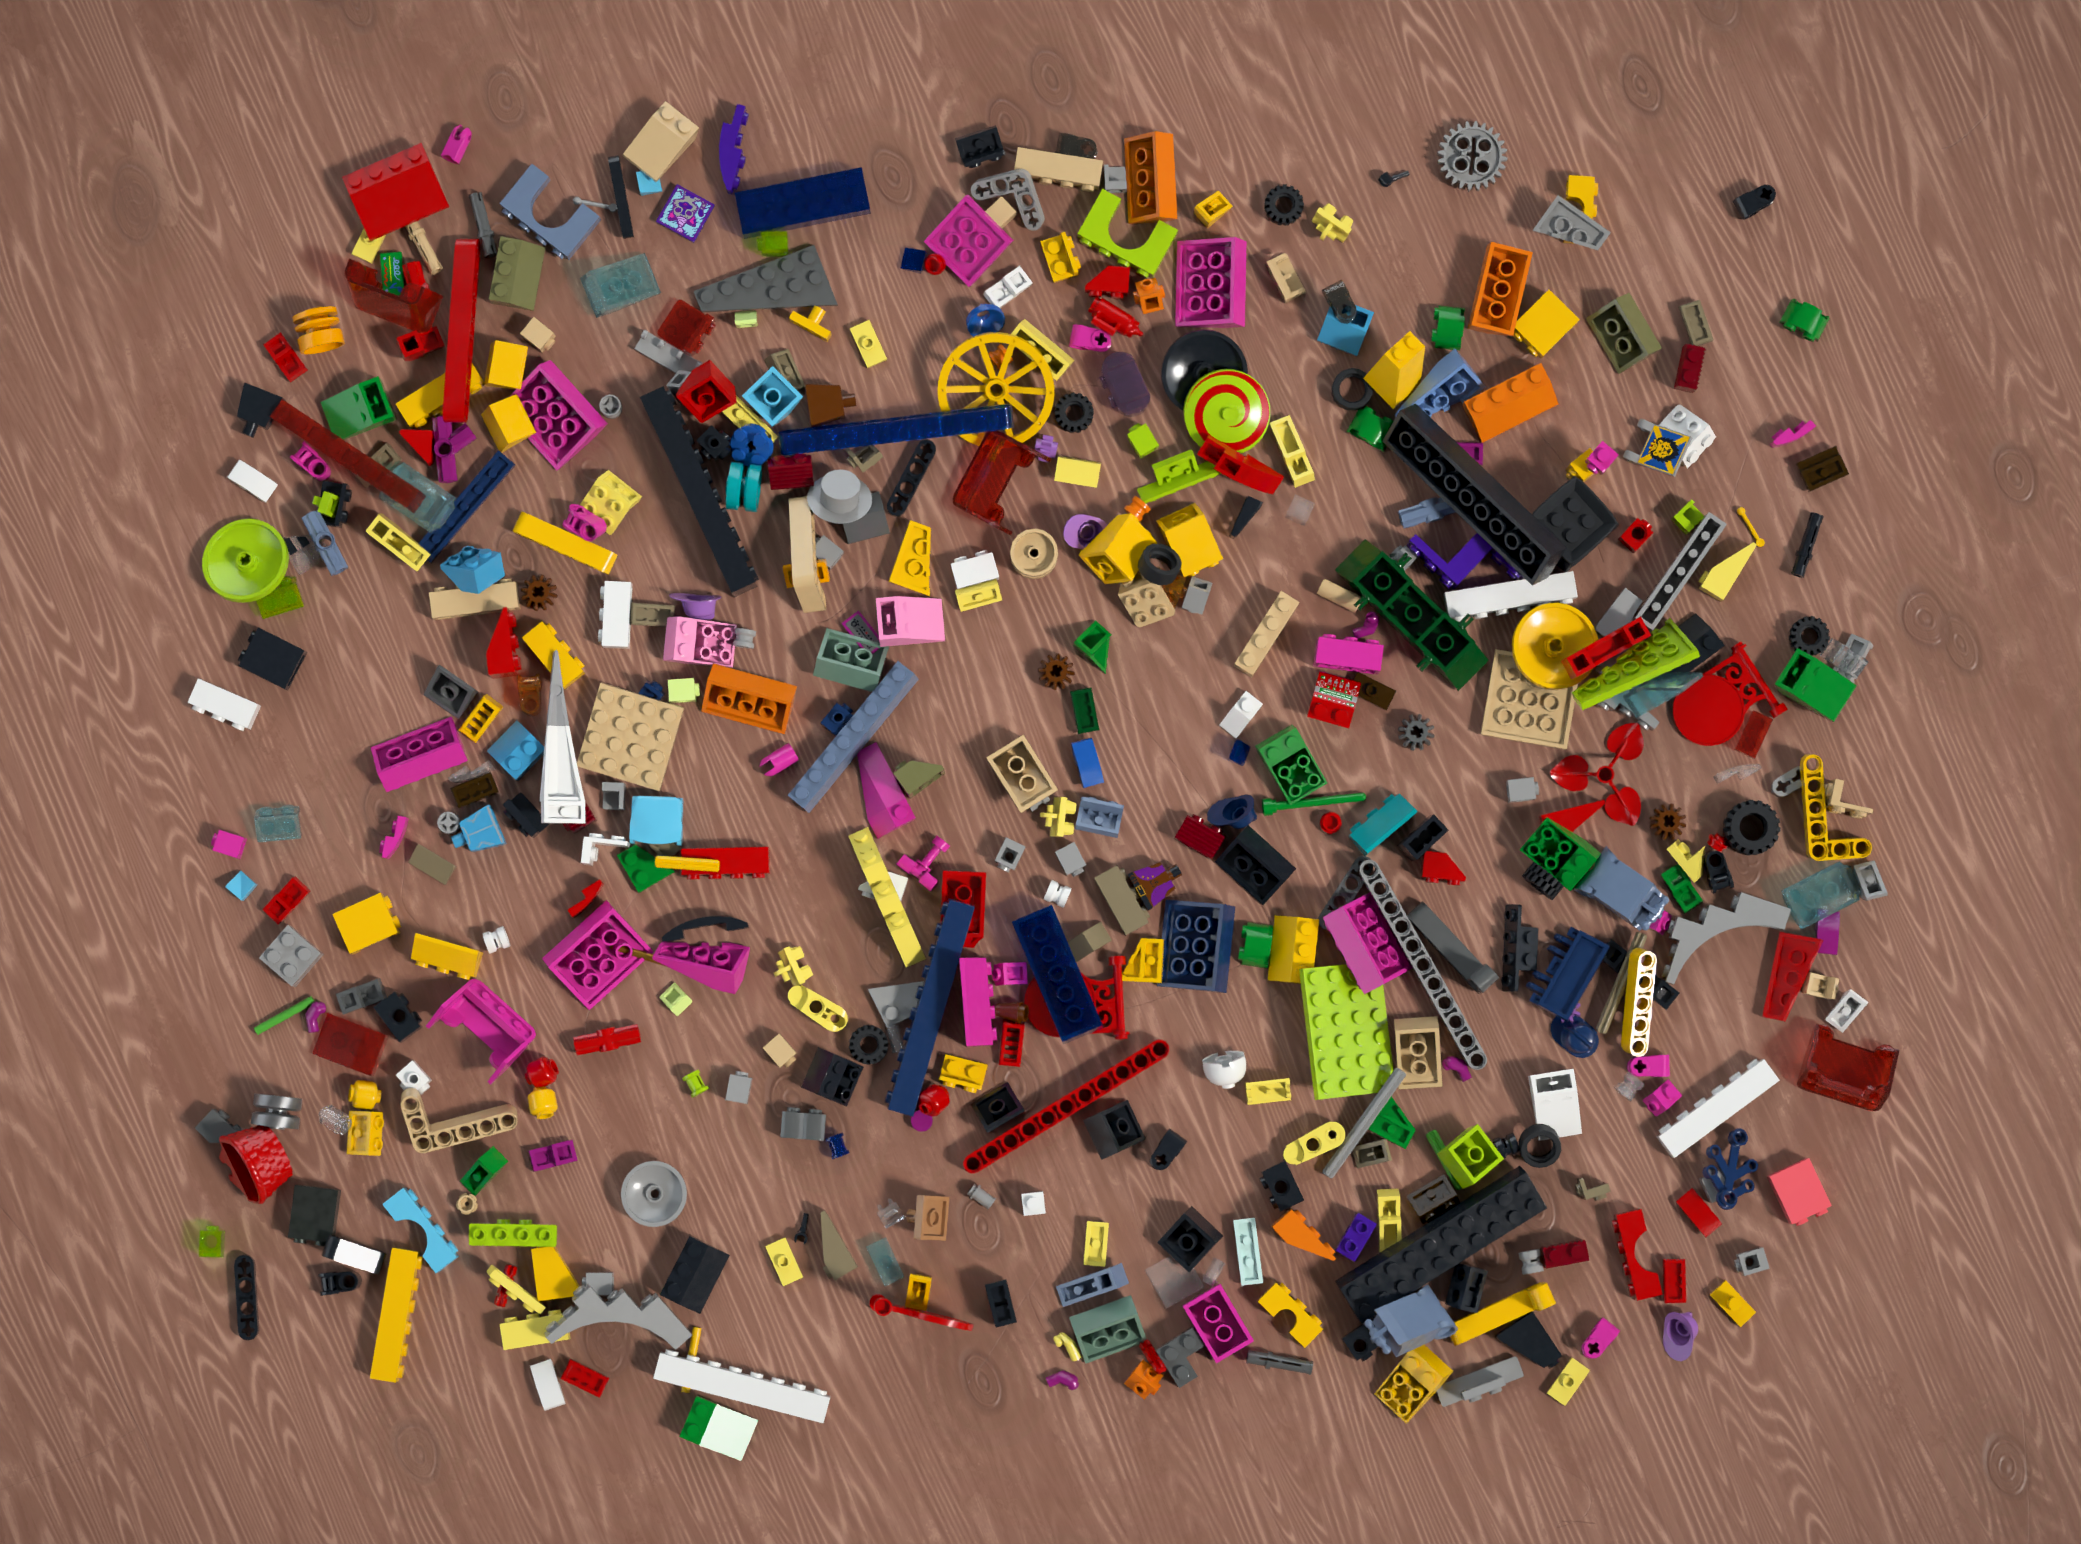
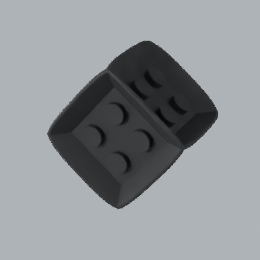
[1532,476,1619,572]

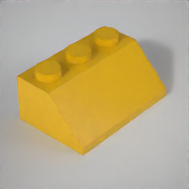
[1268,915,1319,984]
[411,933,483,980]

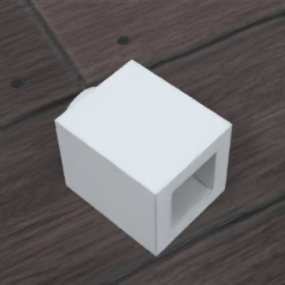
[1021,1191,1046,1216]

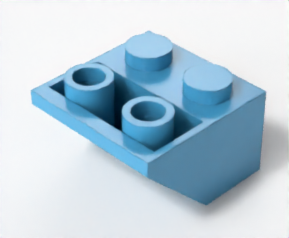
[1317,297,1374,356]
[440,546,505,594]

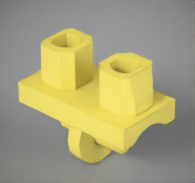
[1312,203,1353,243]
[1040,797,1076,837]
[774,946,813,987]

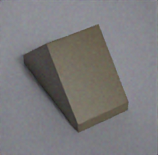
[1064,922,1112,963]
[1353,1139,1392,1169]

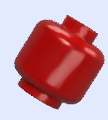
[525,1057,559,1088]
[918,1084,950,1117]

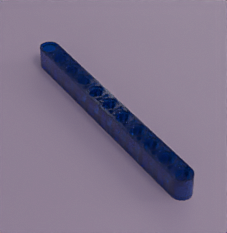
[777,404,1014,455]

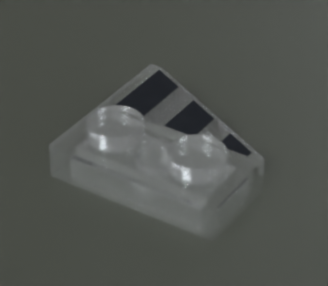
[283,535,331,575]

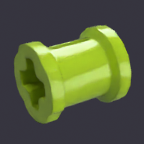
[682,1069,709,1098]

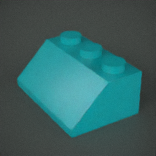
[1348,793,1418,856]

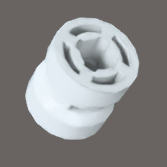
[1043,880,1072,908]
[482,926,510,954]

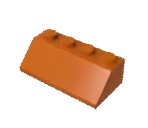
[1124,131,1177,224]
[1467,242,1533,336]
[1462,363,1559,443]
[701,663,797,734]

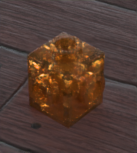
[1161,574,1188,609]

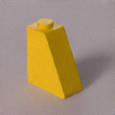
[531,1247,580,1301]

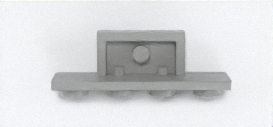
[1436,1356,1524,1407]

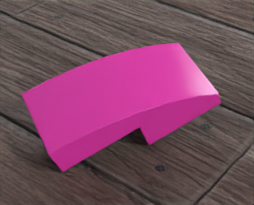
[1770,420,1816,448]
[379,816,409,859]

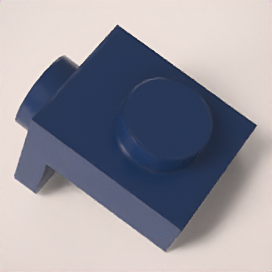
[638,680,665,700]

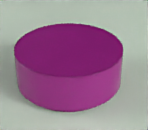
[911,1110,933,1132]

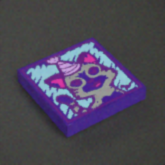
[656,184,715,243]

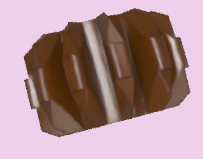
[521,574,558,611]
[1038,653,1075,691]
[1649,803,1686,840]

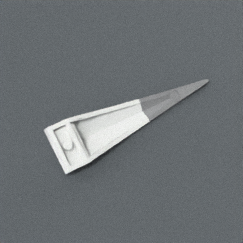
[539,650,585,824]

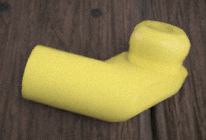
[1053,1332,1082,1361]

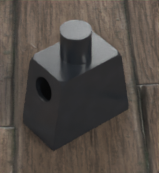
[237,383,286,438]

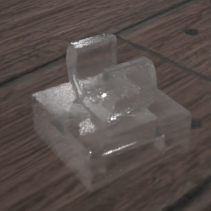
[877,1198,905,1229]

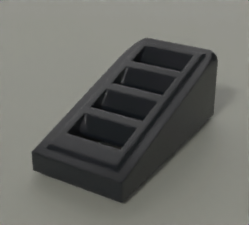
[1229,496,1263,539]

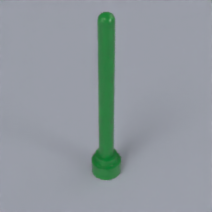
[1262,792,1366,816]

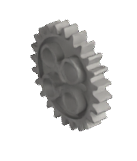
[1437,121,1508,192]

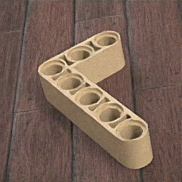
[789,496,826,613]
[401,1088,517,1153]

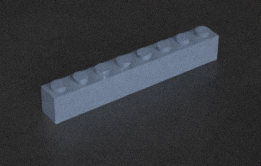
[788,661,919,813]

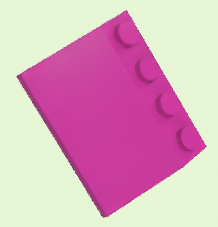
[1175,237,1247,328]
[509,360,608,471]
[1323,893,1412,994]
[542,900,654,1010]
[959,958,997,1047]

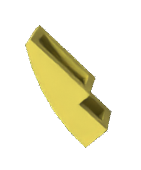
[1270,415,1315,488]
[1377,1189,1402,1253]

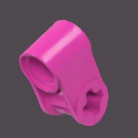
[1069,324,1111,352]
[290,441,331,481]
[562,504,607,541]
[1627,1055,1670,1077]
[1581,1317,1620,1359]

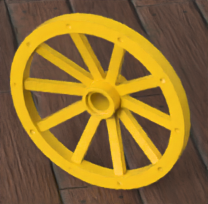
[937,332,1055,449]

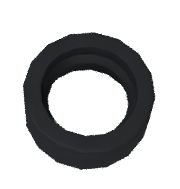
[1332,368,1373,411]
[1138,544,1182,585]
[1518,1124,1562,1168]

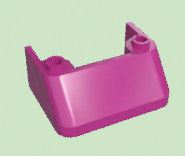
[426,979,536,1085]

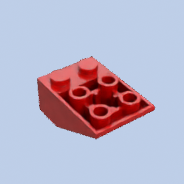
[486,607,522,679]

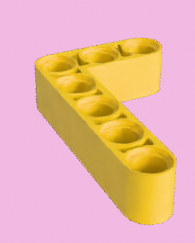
[1800,754,1872,861]
[1450,1281,1556,1346]

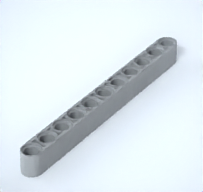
[1359,860,1487,1070]

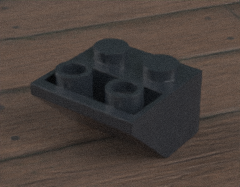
[801,1047,864,1107]

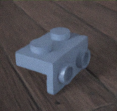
[1075,797,1124,838]

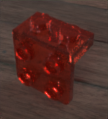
[657,300,716,357]

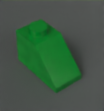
[460,1146,508,1196]

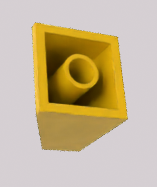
[1363,331,1425,409]
[1156,503,1223,577]
[1079,513,1157,584]

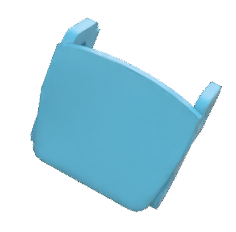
[629,796,683,846]

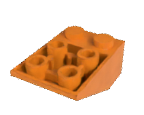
[1270,1209,1336,1261]

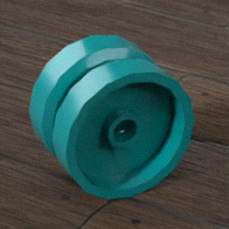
[725,462,762,513]

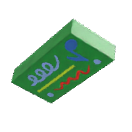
[380,252,405,297]

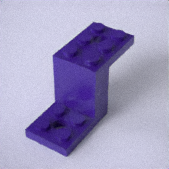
[1407,533,1524,589]

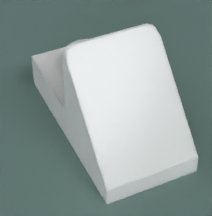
[1219,691,1263,738]
[1825,989,1868,1033]

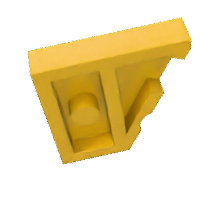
[1122,938,1164,983]

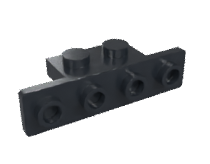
[1501,904,1539,992]

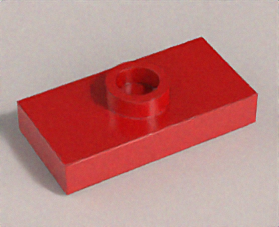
[1663,1259,1686,1303]
[560,1359,610,1398]

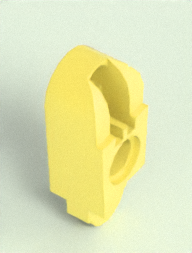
[788,985,848,1032]
[1283,1122,1345,1165]

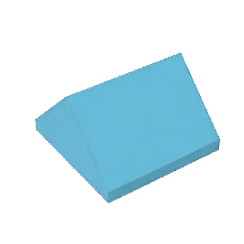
[742,366,803,427]

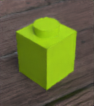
[1127,423,1159,459]

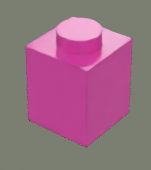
[211,830,247,859]

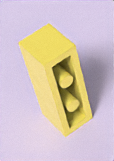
[1011,319,1075,381]
[500,1309,571,1350]

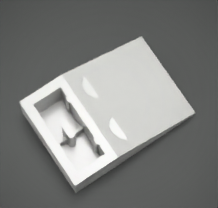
[1528,1069,1582,1141]

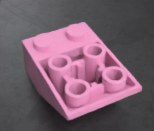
[876,596,945,647]
[663,616,737,668]

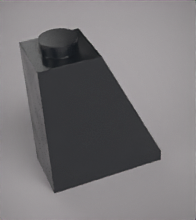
[1495,1312,1562,1369]

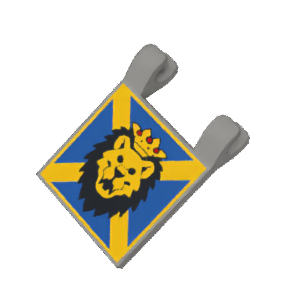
[1623,419,1692,477]

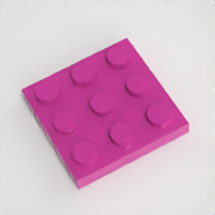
[924,195,1014,287]

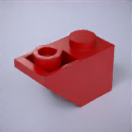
[1085,266,1130,299]
[1421,851,1466,886]

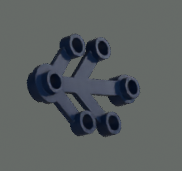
[1702,1128,1758,1210]

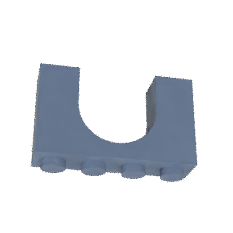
[500,164,601,260]

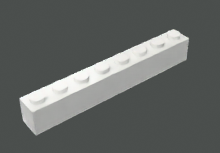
[653,1349,830,1423]

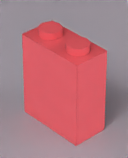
[1767,1158,1832,1226]

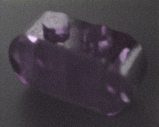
[1099,352,1150,417]

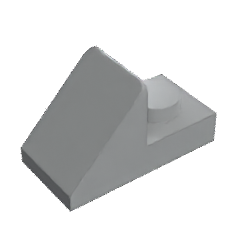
[1853,860,1888,901]

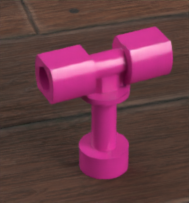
[896,835,950,892]

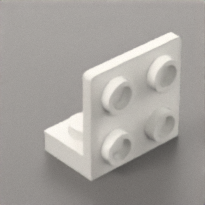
[581,833,630,866]

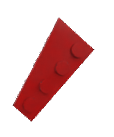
[1762,932,1824,1022]

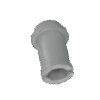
[967,1184,996,1210]

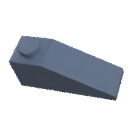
[1056,1263,1129,1307]

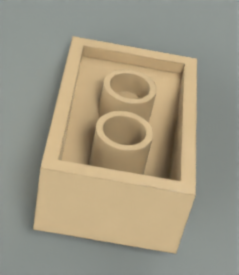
[622,101,699,182]
[986,735,1058,813]
[1394,1016,1442,1089]

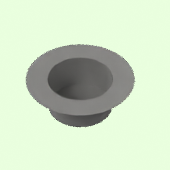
[807,470,872,523]

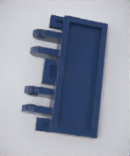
[1526,927,1610,1022]

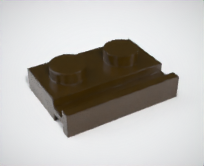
[1796,446,1849,492]

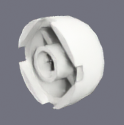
[1202,1051,1246,1089]

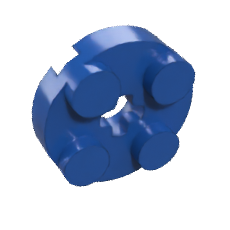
[731,423,773,467]

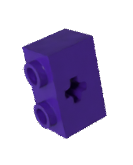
[1335,1213,1377,1262]

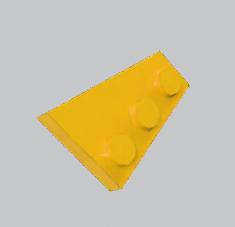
[888,520,931,596]

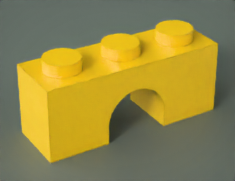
[1563,175,1598,244]
[1257,1282,1323,1348]

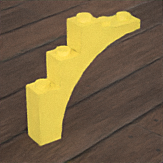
[848,827,926,968]

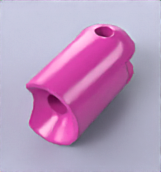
[441,125,472,165]
[759,743,799,776]

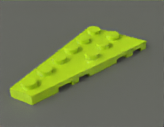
[1572,618,1700,710]

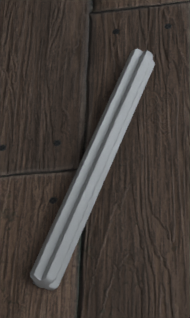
[1322,1068,1406,1179]

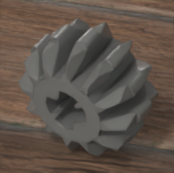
[1398,714,1435,751]

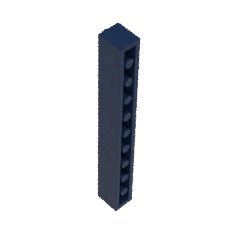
[884,898,975,1116]

